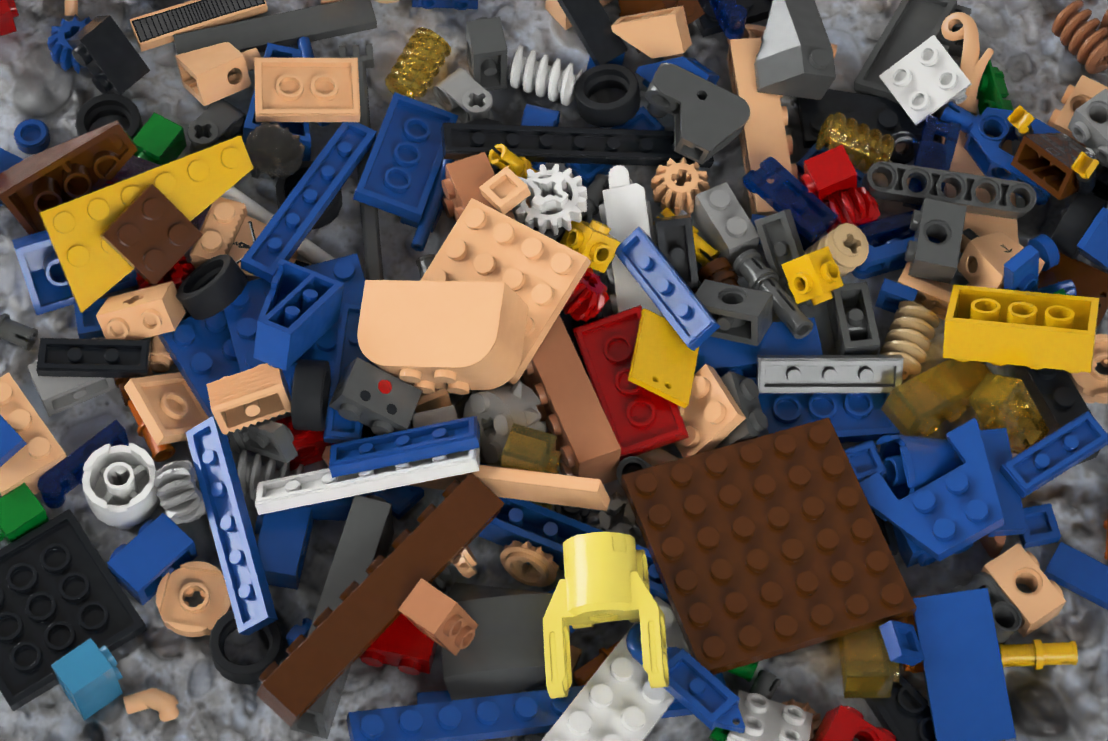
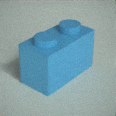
[51,638,123,721]

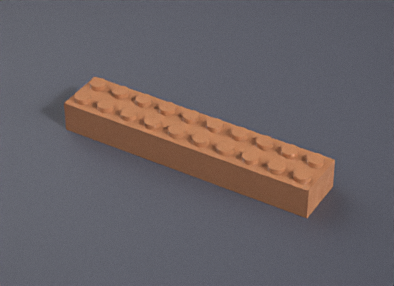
[441,152,621,485]

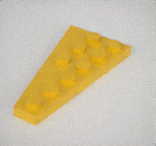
[39,135,254,313]

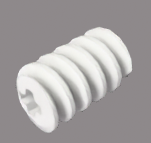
[508,45,583,106]

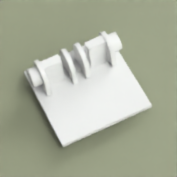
[879,35,972,126]
[726,690,813,741]

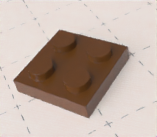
[100,184,203,286]

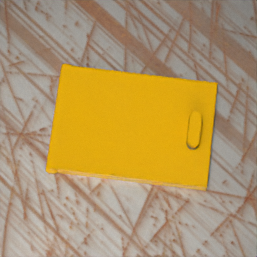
[628,308,699,408]

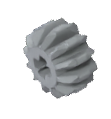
[154,459,207,525]

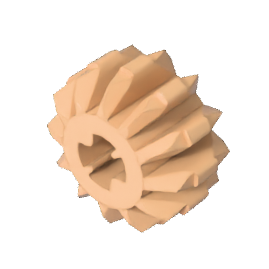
[651,157,710,216]

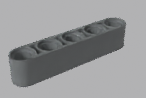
[862,161,1037,219]

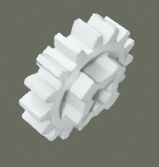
[512,164,587,236]

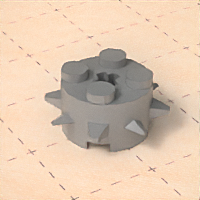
[463,381,546,470]

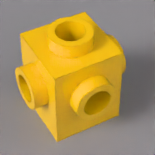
[560,219,620,273]
[781,246,844,306]

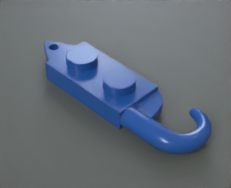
[626,622,745,733]

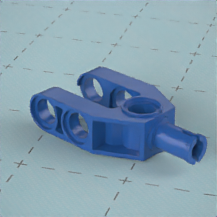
[940,101,1061,205]

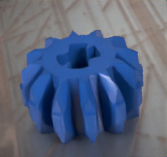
[47,14,92,74]

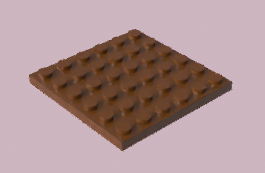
[621,417,917,675]

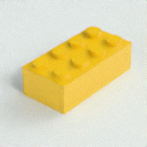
[943,284,1099,373]

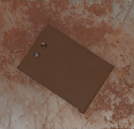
[1038,252,1108,330]

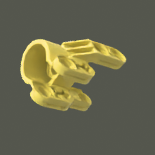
[543,532,669,699]

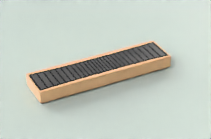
[130,0,268,52]

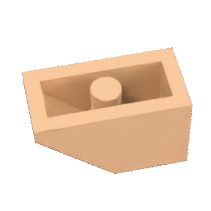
[611,6,692,60]

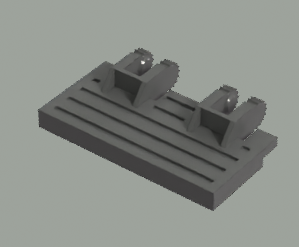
[854,0,971,104]

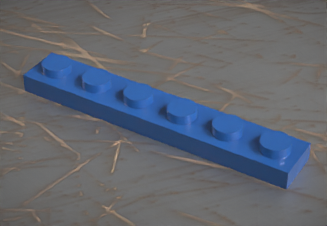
[241,122,377,283]
[185,416,278,636]

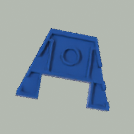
[859,418,1005,562]

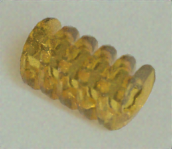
[385,27,451,99]
[815,112,894,174]

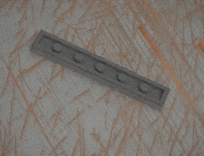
[173,0,377,55]

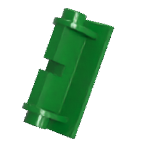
[976,60,1014,115]

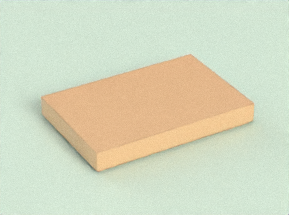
[254,57,360,122]

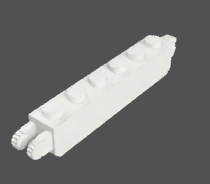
[599,164,666,319]

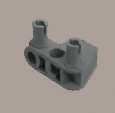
[645,63,750,165]

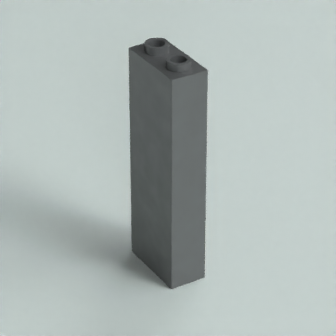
[290,495,394,739]

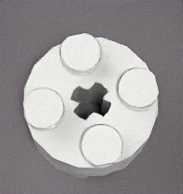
[82,443,160,530]

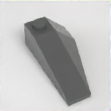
[754,0,836,100]

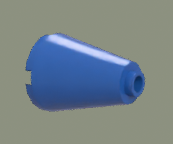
[875,434,964,500]

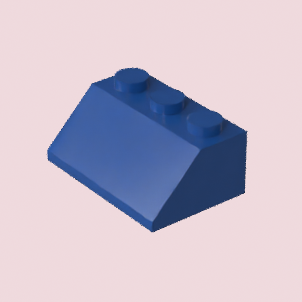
[12,230,138,316]

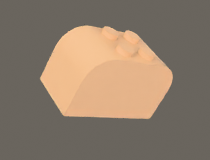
[357,280,529,395]

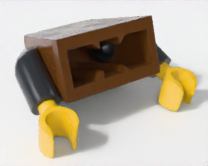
[1007,105,1100,200]

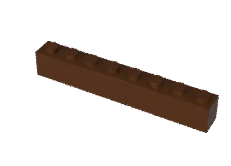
[256,473,505,727]

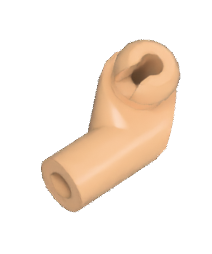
[123,688,179,722]

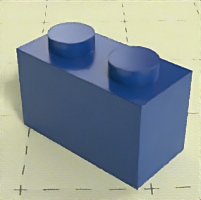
[255,506,314,590]
[107,513,198,606]

